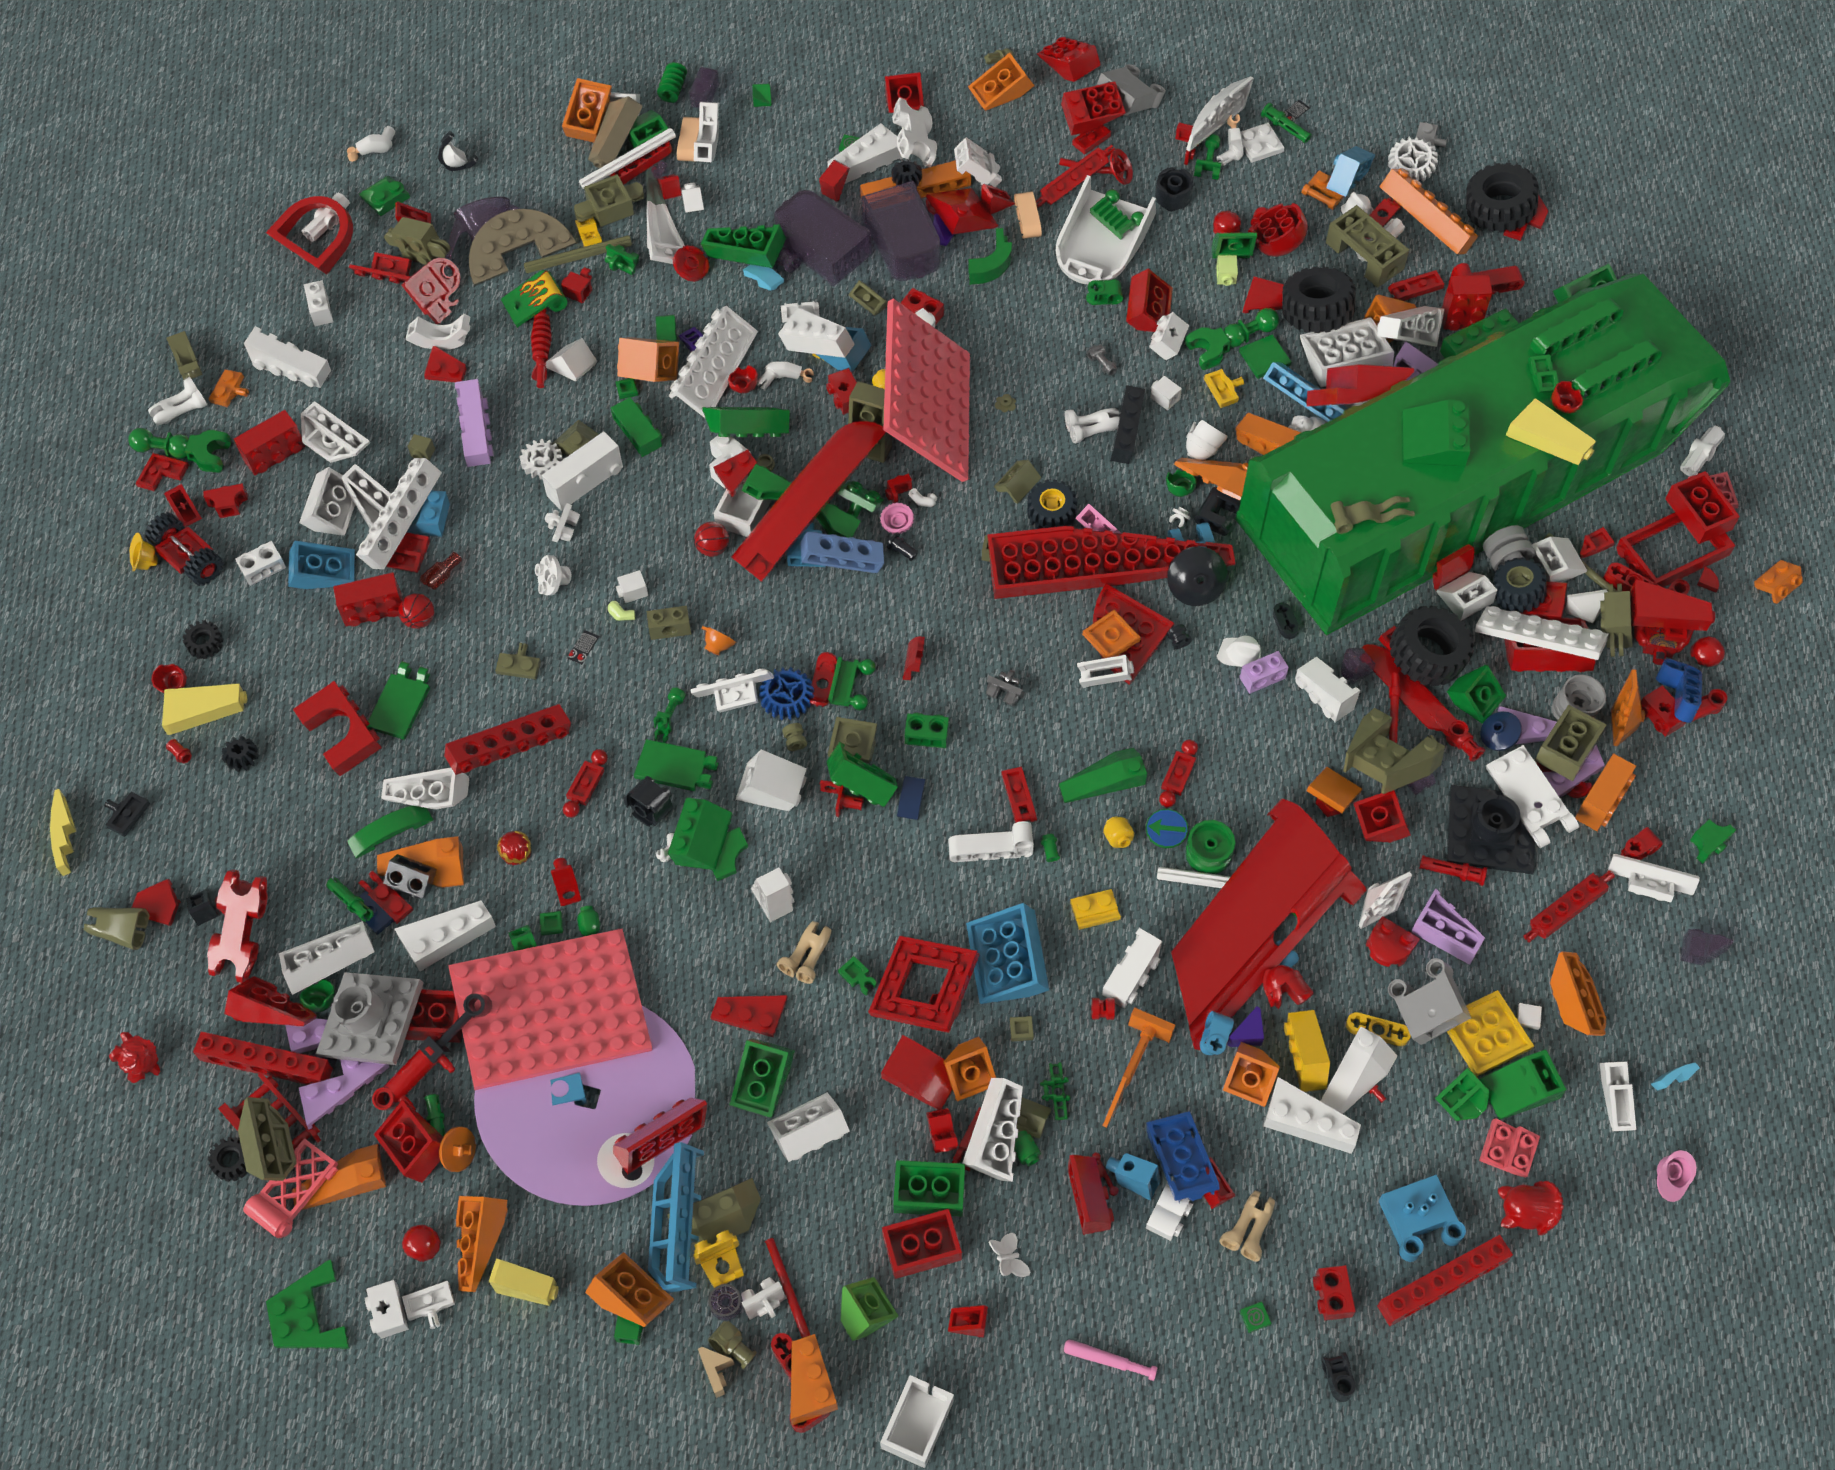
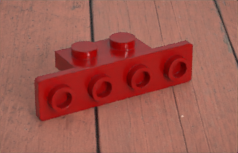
[349,252,412,284]

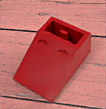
[1037,37,1101,82]
[1061,81,1126,136]

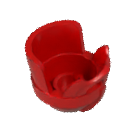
[1263,965,1313,1009]

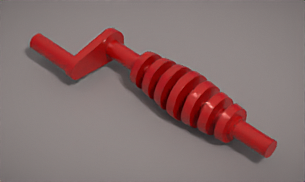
[531,308,552,388]

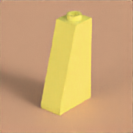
[1506,398,1596,465]
[162,684,247,735]

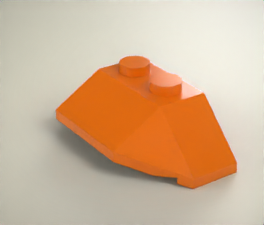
[1550,952,1606,1036]

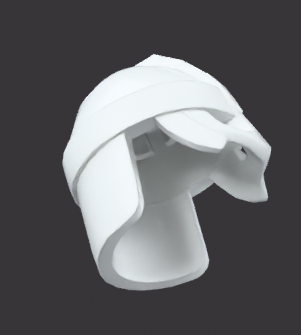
[1186,420,1228,460]

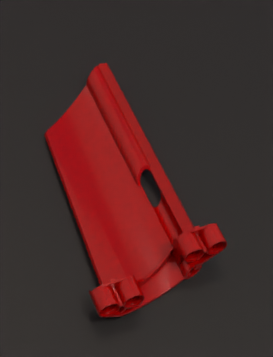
[1171,799,1367,1050]

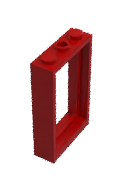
[1616,512,1735,587]

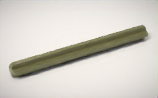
[524,235,632,273]

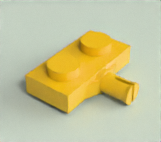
[1204,369,1244,408]

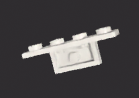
[691,669,774,712]
[1608,854,1700,902]

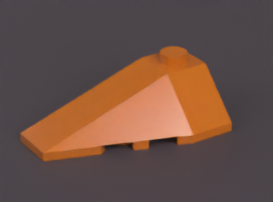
[1174,458,1248,500]
[1611,669,1645,746]
[377,837,464,888]
[456,1196,508,1292]

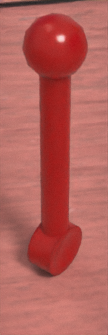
[1092,1152,1119,1196]

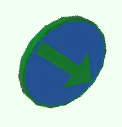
[1146,809,1188,849]

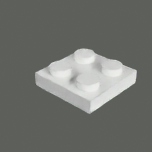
[1241,123,1284,163]

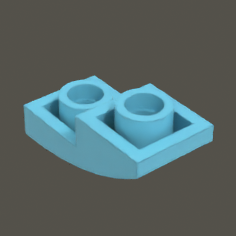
[743,264,784,291]

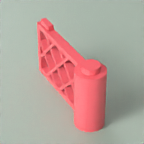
[244,1138,338,1238]

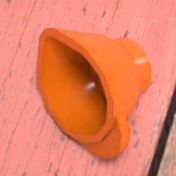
[701,626,737,656]

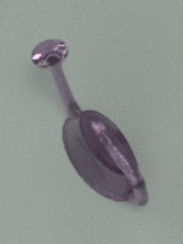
[438,197,520,270]

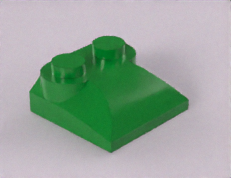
[359,175,410,217]

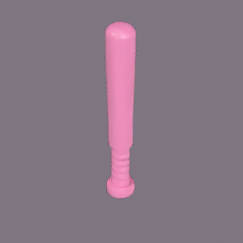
[1064,1339,1157,1381]

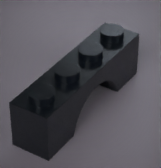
[1110,385,1145,464]

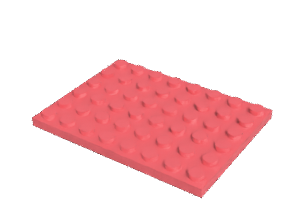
[883,298,970,482]
[448,929,652,1090]

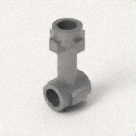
[1087,344,1118,376]

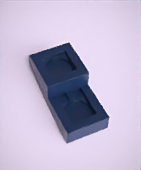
[897,776,926,820]

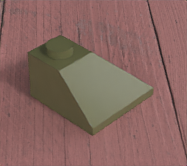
[552,420,599,457]

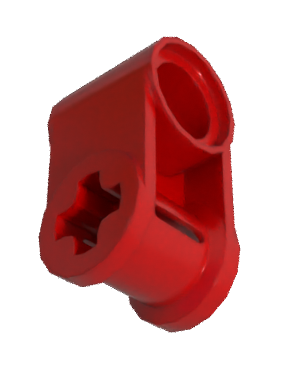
[1620,827,1663,860]

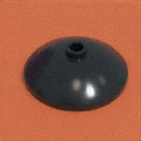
[1167,546,1228,606]

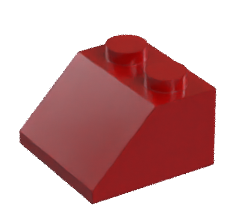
[1353,790,1411,843]

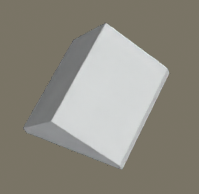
[546,338,597,381]

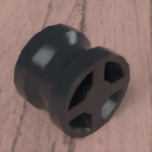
[1167,624,1192,650]

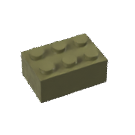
[1535,705,1606,781]

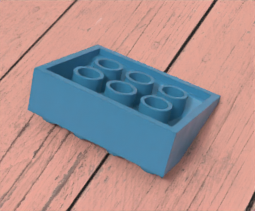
[966,903,1049,1004]

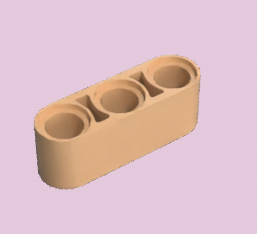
[677,117,699,162]
[1014,192,1042,239]

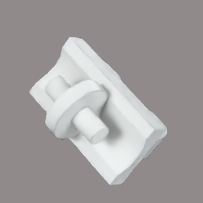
[545,503,580,542]
[741,1277,787,1320]

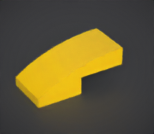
[575,218,602,247]

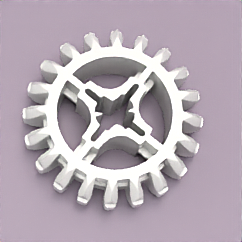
[1388,136,1438,182]

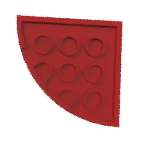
[1093,584,1174,685]

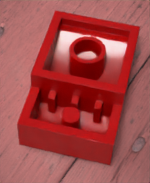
[881,1035,953,1110]

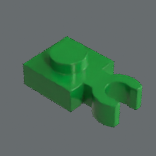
[838,956,877,995]

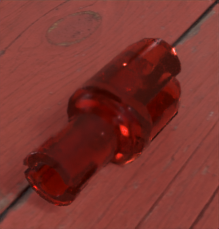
[420,552,462,590]

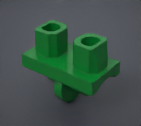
[605,244,639,275]

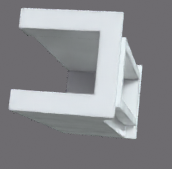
[1077,655,1134,688]

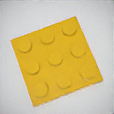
[1447,990,1534,1076]

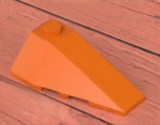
[292,1144,386,1210]

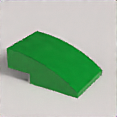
[1212,232,1257,259]

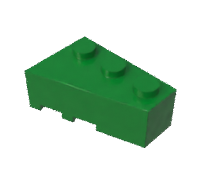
[827,742,898,807]

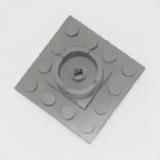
[316,972,424,1065]

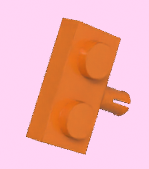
[209,369,249,407]

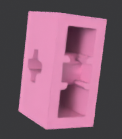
[1075,504,1122,534]

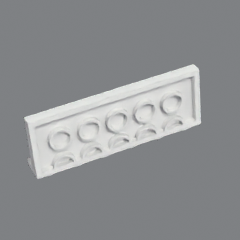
[669,306,758,418]

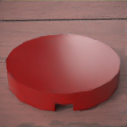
[673,245,709,282]

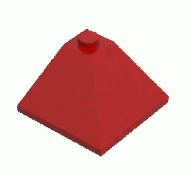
[926,188,998,235]

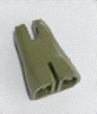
[83,907,149,950]

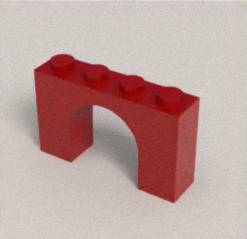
[293,681,382,776]

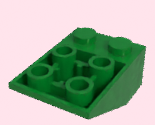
[1479,1049,1566,1120]

